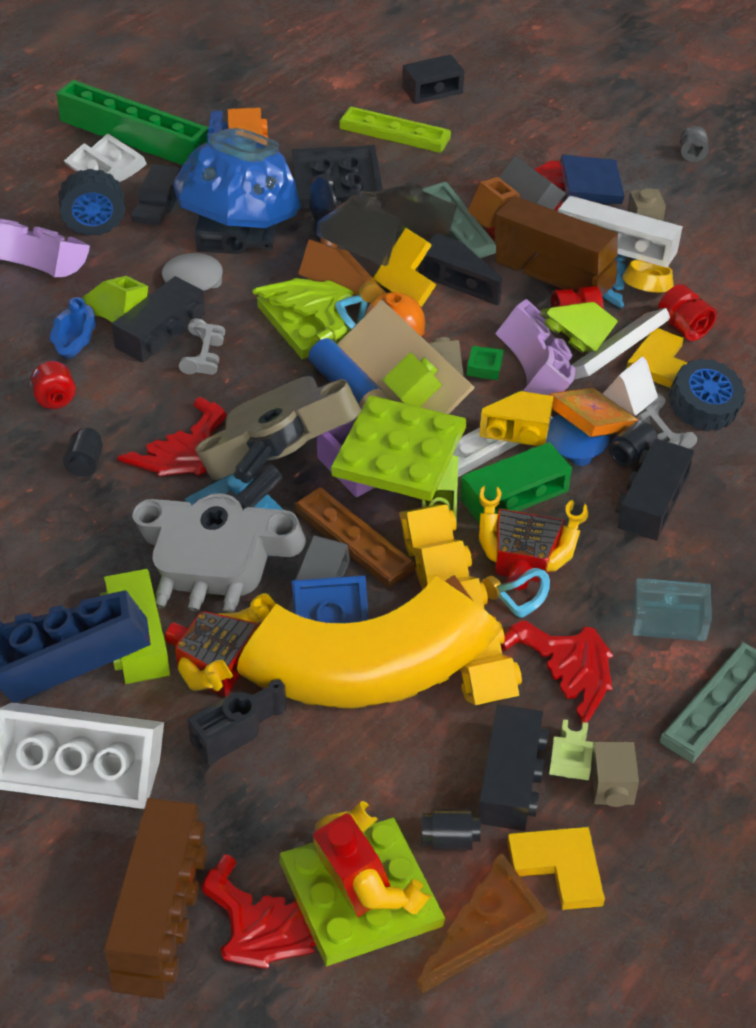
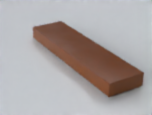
[294,487,415,589]

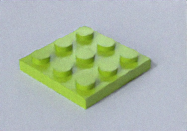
[331,395,466,501]
[279,817,445,967]

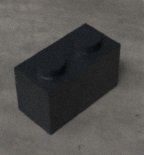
[402,54,464,104]

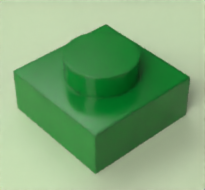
[467,346,504,380]

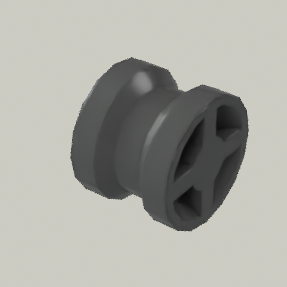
[680,126,709,162]

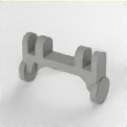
[179,318,225,375]
[633,394,697,449]

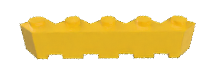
[399,504,522,705]

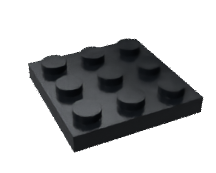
[292,145,384,209]

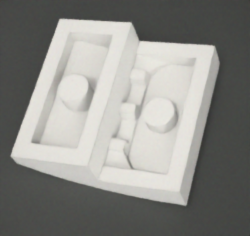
[64,134,147,182]

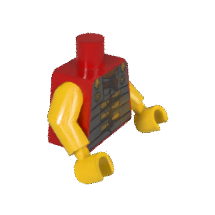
[479,486,588,590]
[165,593,275,698]
[312,801,431,917]

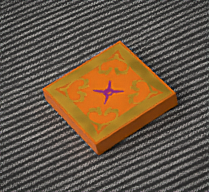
[549,387,638,437]

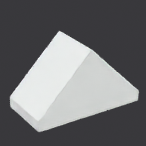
[603,356,658,416]

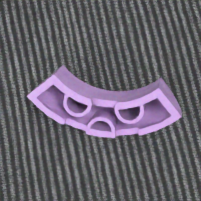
[0,219,90,277]
[495,299,576,395]

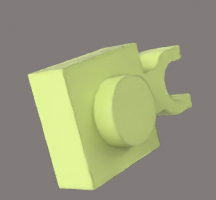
[549,719,593,780]

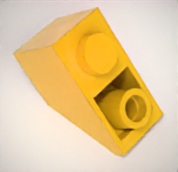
[479,391,554,446]

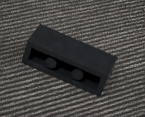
[112,276,205,363]
[615,438,694,541]
[478,704,549,831]

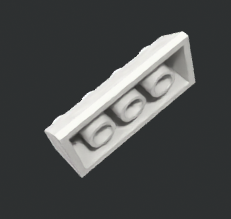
[0,702,164,809]

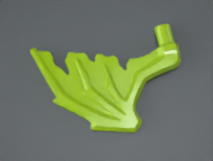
[252,278,353,343]

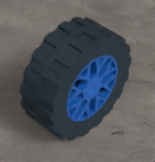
[58,169,125,236]
[668,358,746,431]

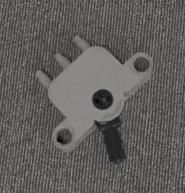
[132,465,306,613]

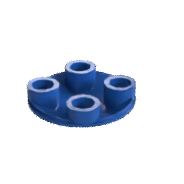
[546,414,609,466]

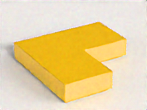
[373,228,436,307]
[626,328,687,388]
[507,827,605,910]

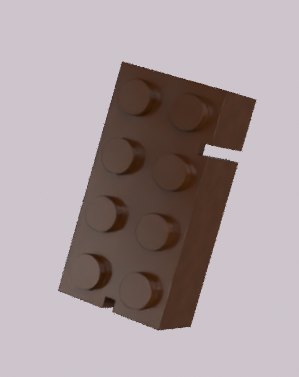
[495,196,618,297]
[104,798,208,1000]

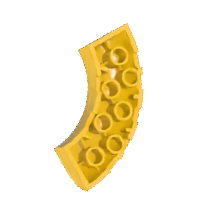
[237,576,502,709]

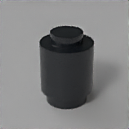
[609,421,658,467]
[63,428,103,477]
[422,809,481,850]

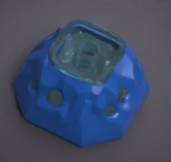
[173,128,301,228]

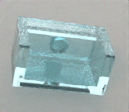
[632,578,712,641]

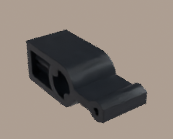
[131,164,180,225]
[195,215,277,254]
[187,679,286,765]

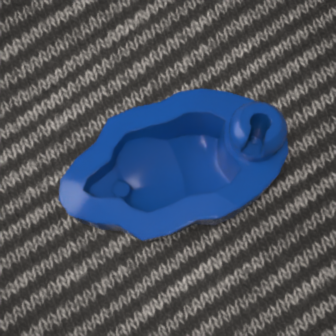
[50,297,96,360]

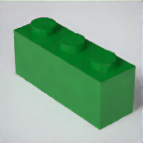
[460,442,572,524]

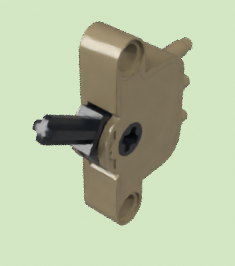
[195,376,361,483]

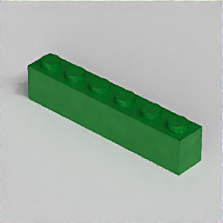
[56,80,209,165]

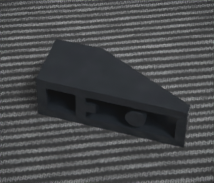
[418,233,502,305]

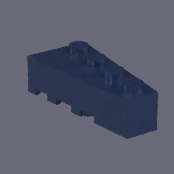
[0,590,151,703]

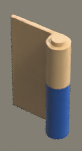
[309,299,475,414]

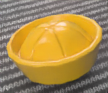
[622,259,674,293]

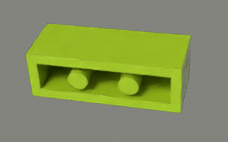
[100,569,170,684]

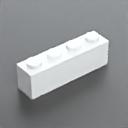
[558,196,683,267]

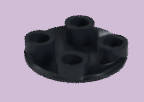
[309,175,344,235]

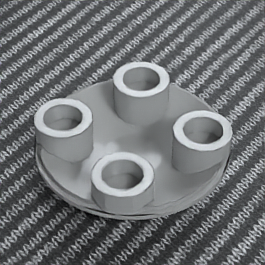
[162,253,223,291]

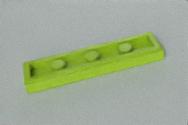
[339,106,451,153]

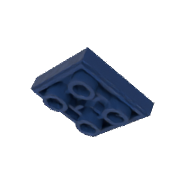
[560,155,625,205]

